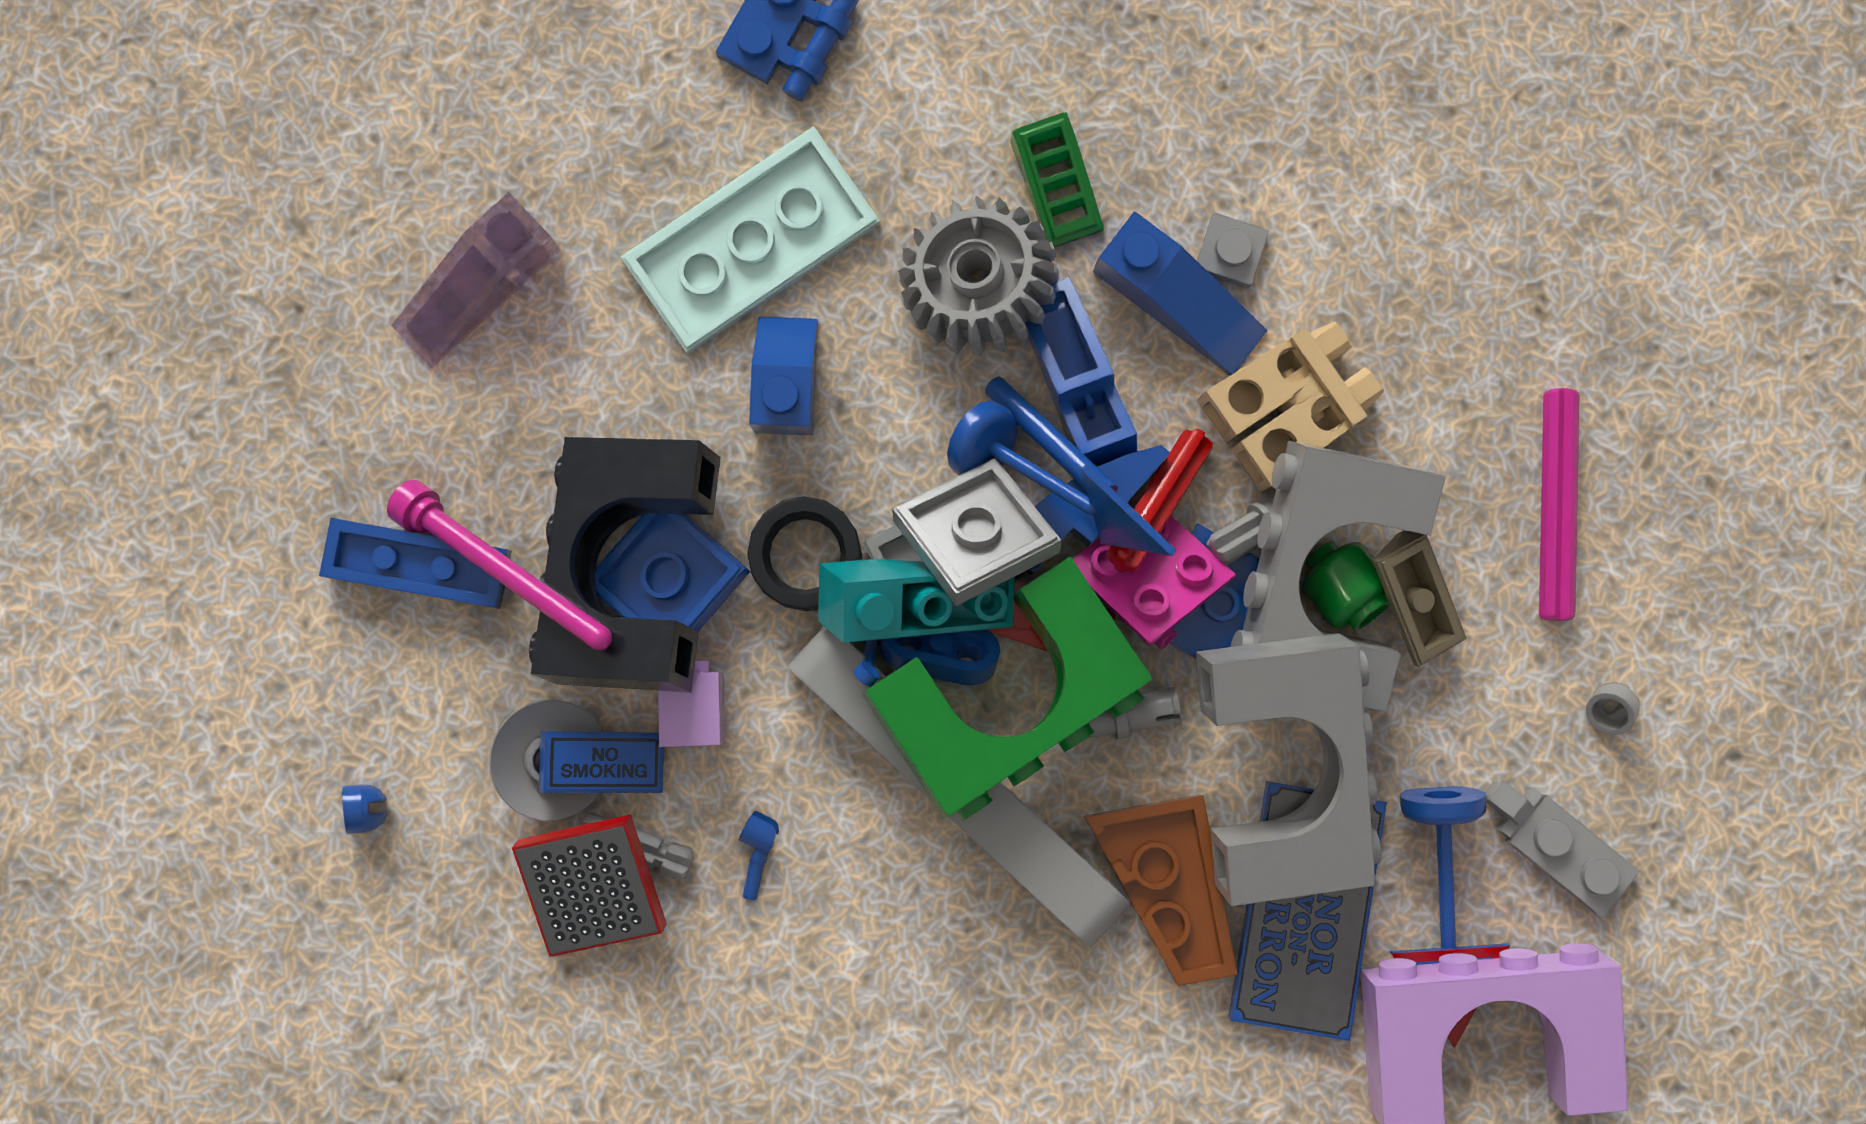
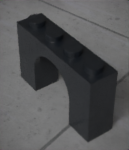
[529,437,721,693]

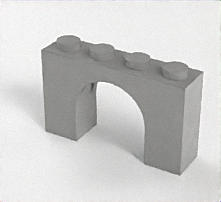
[1231,440,1446,712]
[1196,633,1381,906]

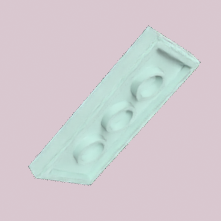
[621,126,880,355]

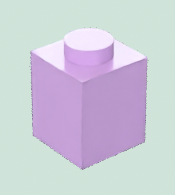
[658,661,725,747]

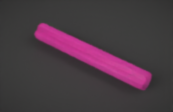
[1539,388,1580,621]

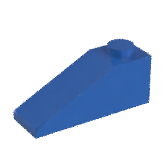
[1093,211,1268,375]

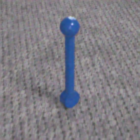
[854,639,881,687]

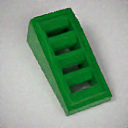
[1010,112,1104,248]

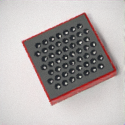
[512,814,667,957]

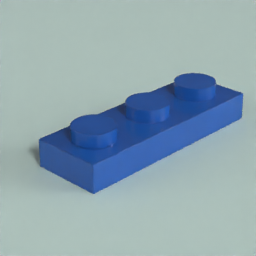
[319,518,512,609]

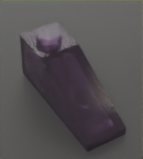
[391,192,561,368]

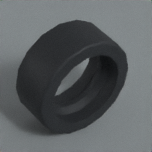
[747,496,862,612]

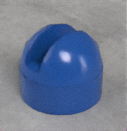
[342,784,388,834]

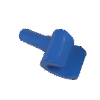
[738,811,779,900]

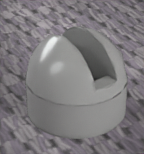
[1586,682,1640,735]

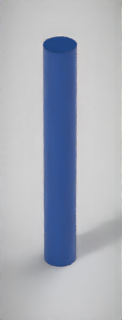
[985,376,1118,492]

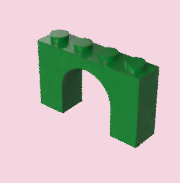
[862,556,1153,821]

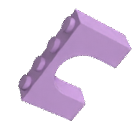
[1361,943,1628,1124]

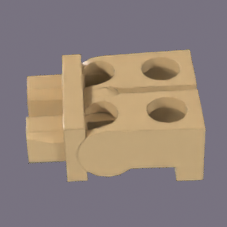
[1197,322,1384,493]

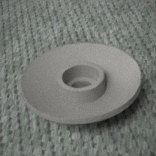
[489,700,604,821]

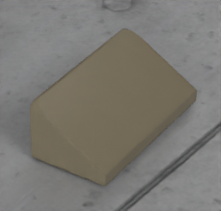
[1372,530,1467,667]

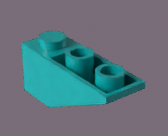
[818,559,1015,643]

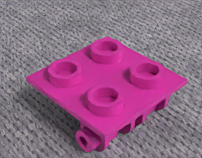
[1073,516,1236,649]

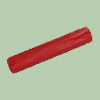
[1106,428,1213,573]

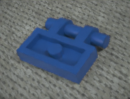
[715,0,859,101]

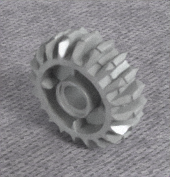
[898,195,1059,357]

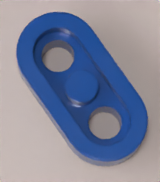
[880,629,1000,686]

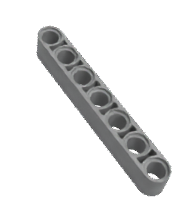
[787,626,1131,948]

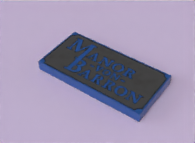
[1228,781,1387,1041]

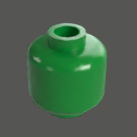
[1302,541,1390,631]

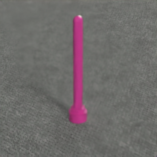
[387,480,612,650]

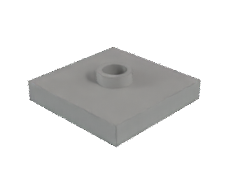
[892,458,1062,606]

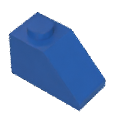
[749,317,818,435]

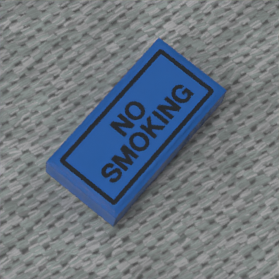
[539,731,664,793]

